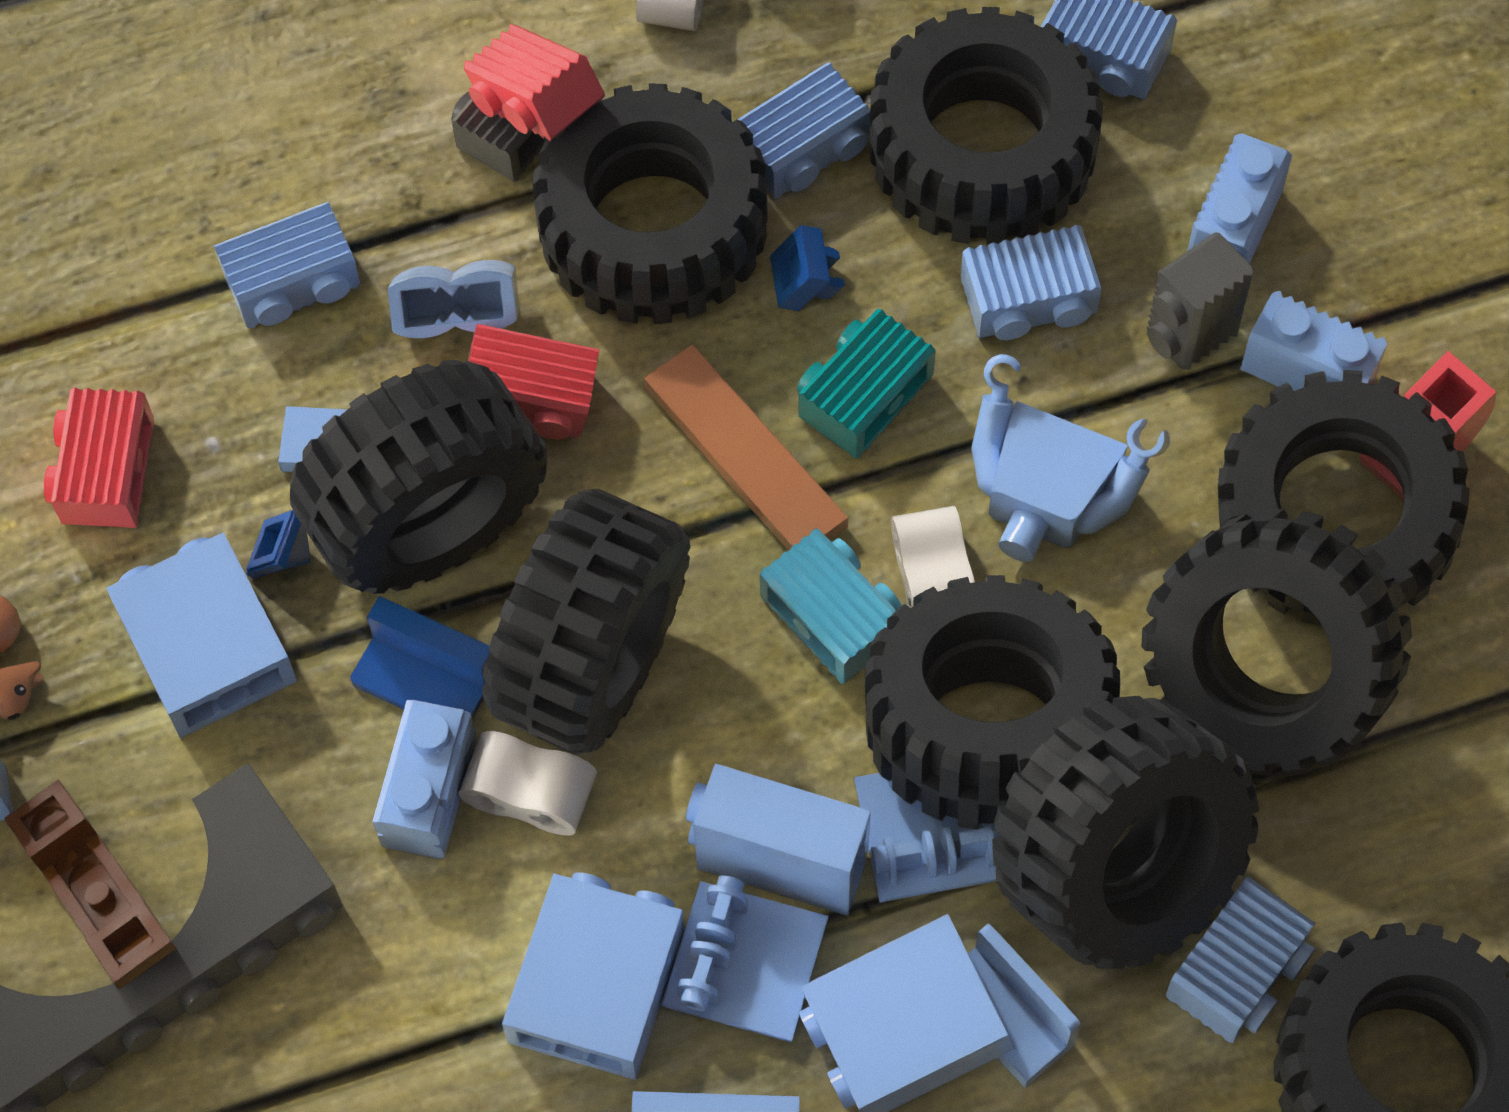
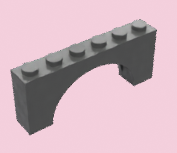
[0,763,343,1112]

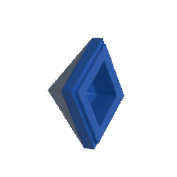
[246,510,310,579]

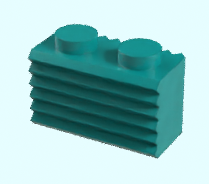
[797,309,936,459]

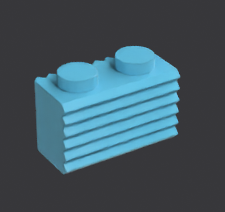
[759,528,902,684]

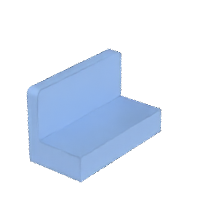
[968,924,1081,1088]

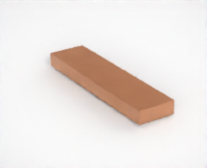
[643,344,848,551]

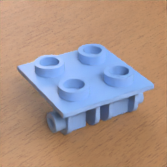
[854,773,1000,902]
[662,875,828,1043]

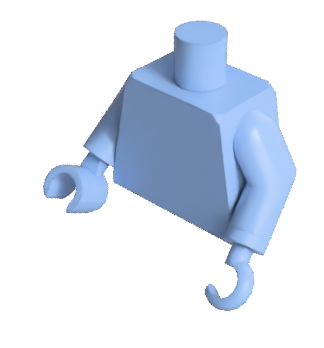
[971,354,1170,562]

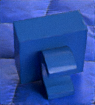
[770,225,845,311]

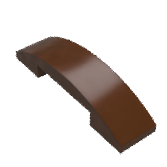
[4,779,177,990]

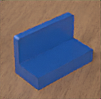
[350,596,490,719]

